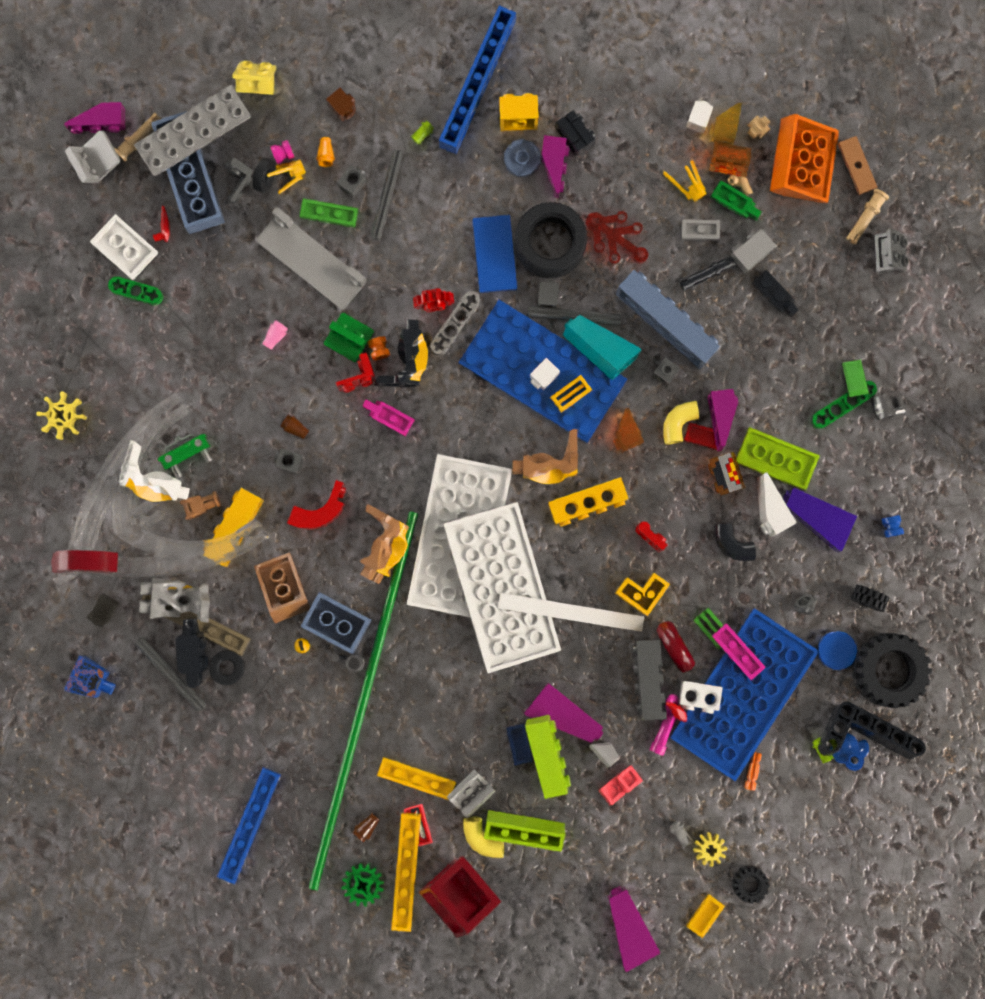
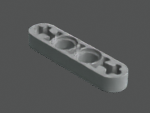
[430,291,480,356]

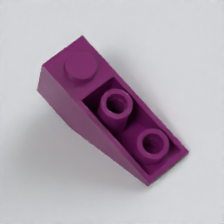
[64,102,125,134]
[541,135,569,198]

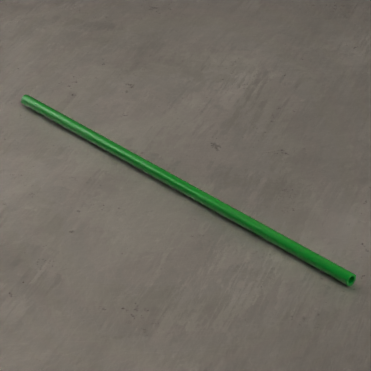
[308,511,418,890]

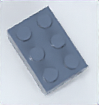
[300,592,372,654]

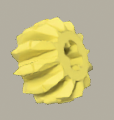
[693,832,727,867]

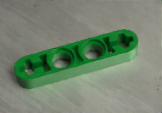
[811,381,877,429]

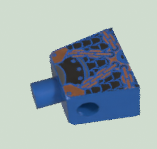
[64,656,116,698]

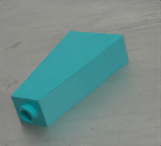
[563,315,642,380]

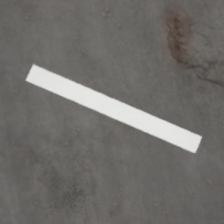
[498,593,644,632]

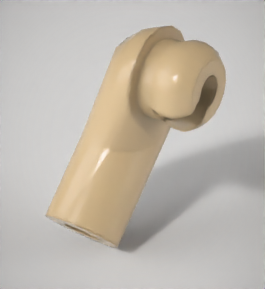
[728,175,753,196]

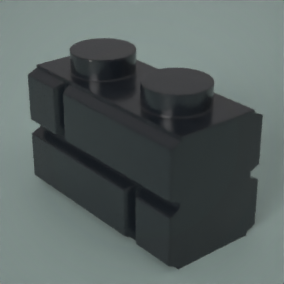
[555,110,596,157]

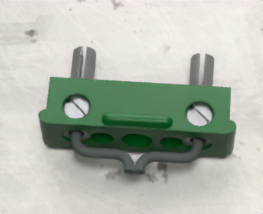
[157,434,212,479]

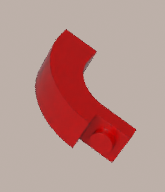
[287,480,347,530]

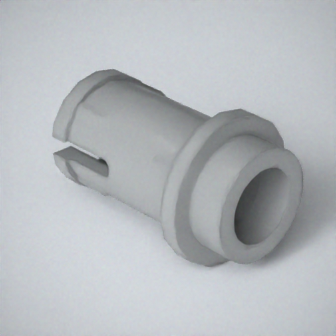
[669,821,693,847]

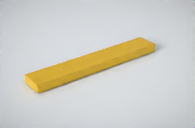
[391,812,421,932]

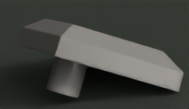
[589,742,619,768]

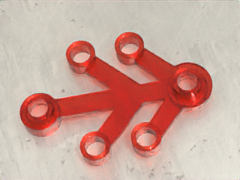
[586,211,648,265]

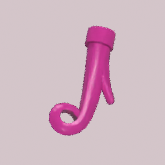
[649,694,679,755]

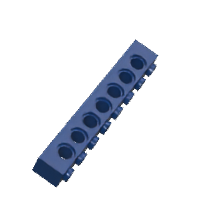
[439,5,516,155]

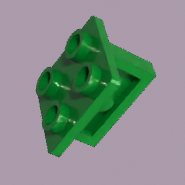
[324,312,374,363]

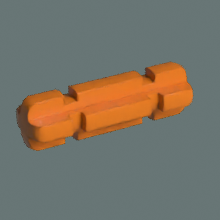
[744,752,762,790]

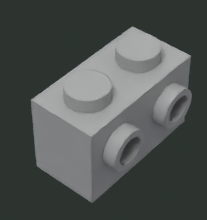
[731,229,777,274]

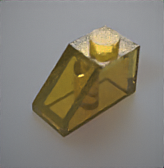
[709,103,742,145]

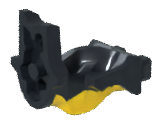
[375,319,428,388]

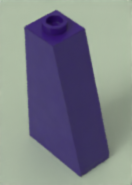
[783,488,857,552]

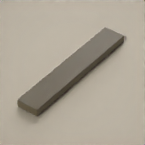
[141,595,251,656]

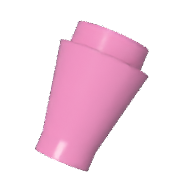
[262,320,288,350]

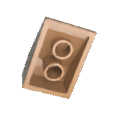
[254,552,311,623]

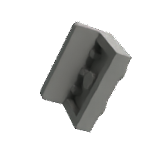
[447,769,495,818]

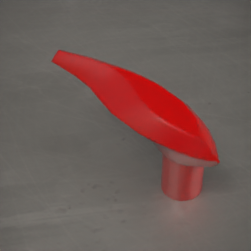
[153,206,170,242]
[666,702,687,722]

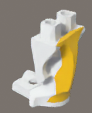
[119,440,190,502]

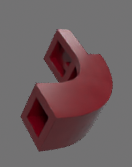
[51,550,118,573]

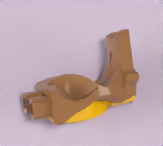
[512,429,578,484]
[360,504,409,584]

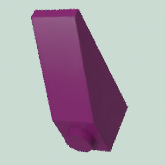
[707,389,738,452]

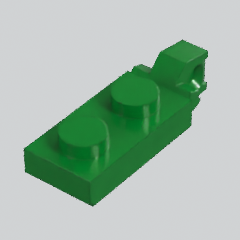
[710,180,762,221]

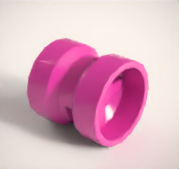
[270,140,295,164]

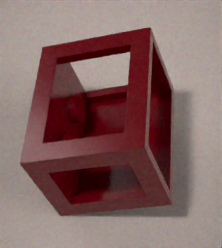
[419,856,501,938]

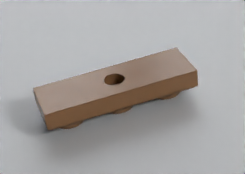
[838,136,878,196]

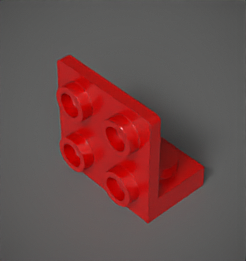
[335,353,376,393]

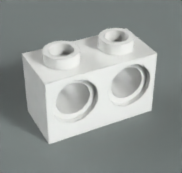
[678,680,723,714]

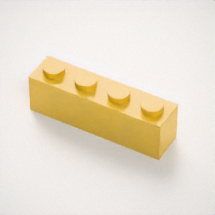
[204,488,264,567]

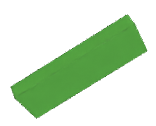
[299,198,359,228]

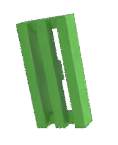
[693,608,723,650]

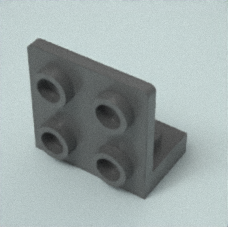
[224,157,254,204]

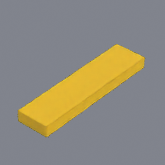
[377,757,457,800]

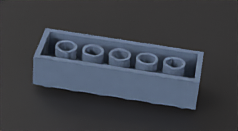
[151,111,225,234]
[616,270,720,370]

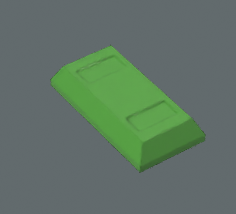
[842,359,869,397]

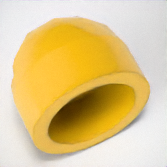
[294,638,310,654]

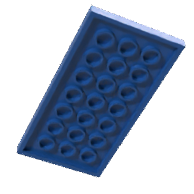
[458,300,627,444]
[669,608,819,781]

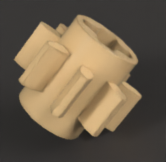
[747,115,771,139]

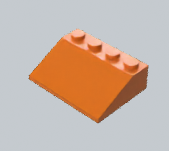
[770,114,839,203]

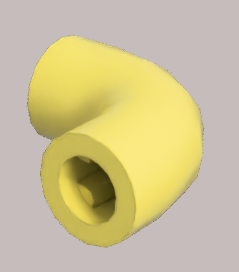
[663,401,699,445]
[463,816,504,858]

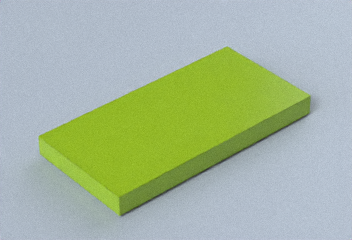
[734,427,820,491]

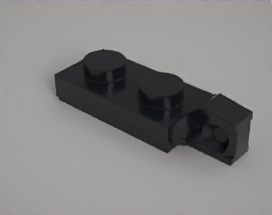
[752,270,799,317]

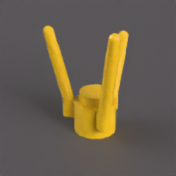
[267,159,306,194]
[663,160,707,202]

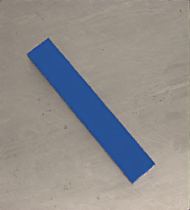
[217,767,281,885]

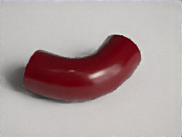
[656,621,695,672]

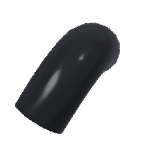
[714,523,756,562]

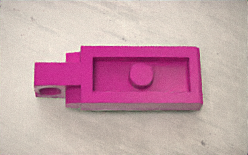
[362,399,415,437]

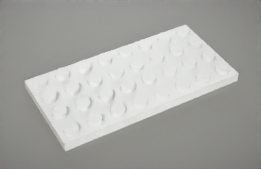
[407,454,512,617]
[443,502,561,673]

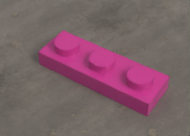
[711,623,766,680]

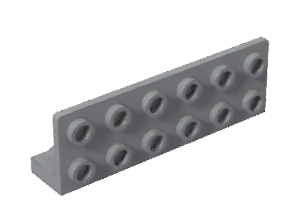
[134,85,251,176]
[256,207,367,310]

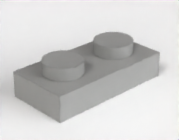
[681,219,720,241]

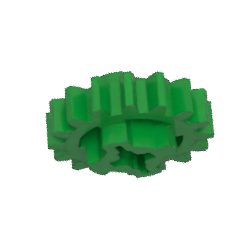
[342,862,385,907]

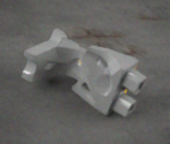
[139,577,210,622]

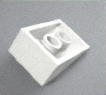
[757,473,796,537]

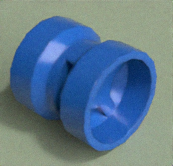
[881,515,904,538]

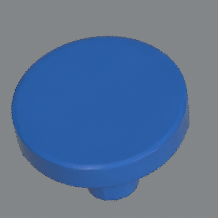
[818,631,857,670]

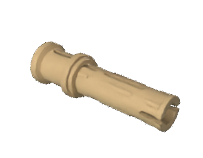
[114,113,161,162]
[846,189,889,245]

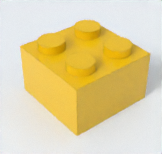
[499,93,539,131]

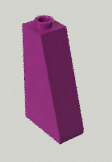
[524,683,604,743]
[608,886,660,972]

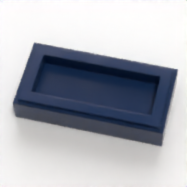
[506,723,533,766]

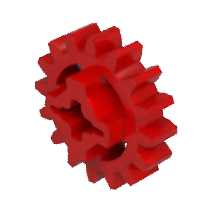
[413,288,454,313]

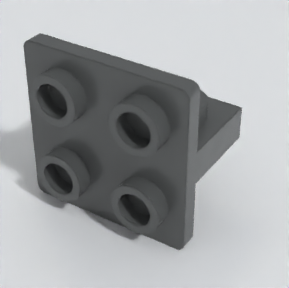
[874,228,909,273]

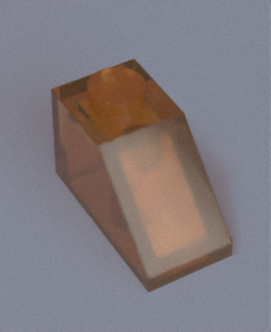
[613,408,644,453]

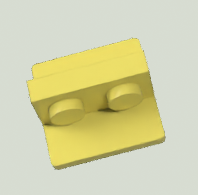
[233,61,276,95]

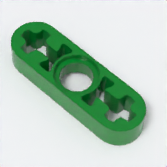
[108,276,163,306]

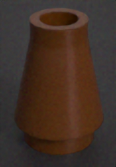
[280,414,310,440]
[352,813,380,843]

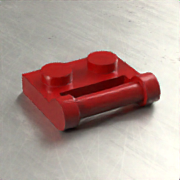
[635,521,668,553]

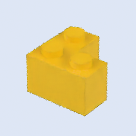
[614,573,670,616]

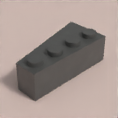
[632,640,667,720]

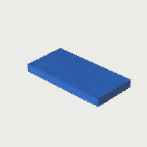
[473,215,517,293]

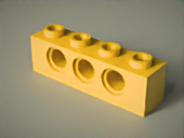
[548,477,629,527]

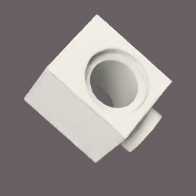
[686,101,713,133]
[530,358,560,390]

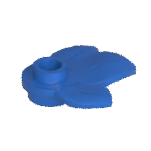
[830,733,869,771]

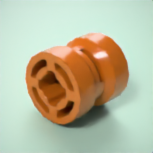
[367,336,391,361]

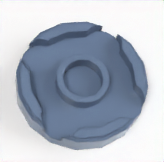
[504,139,541,177]

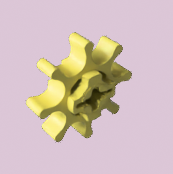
[36,391,87,440]

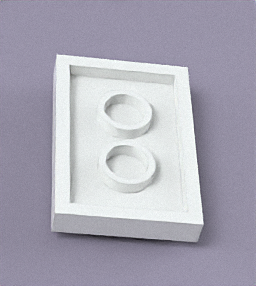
[90,214,158,280]

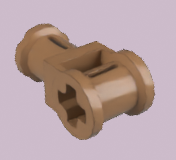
[180,491,221,520]

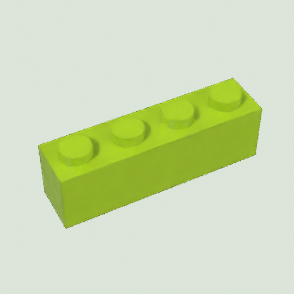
[525,715,571,799]
[484,810,565,852]

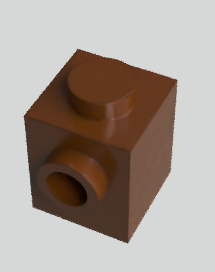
[326,87,356,122]

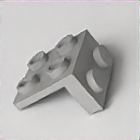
[65,131,120,183]

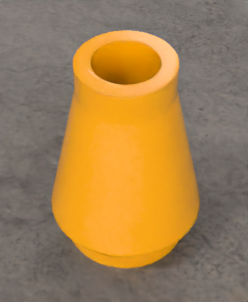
[316,137,335,167]

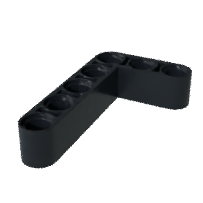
[818,701,926,759]

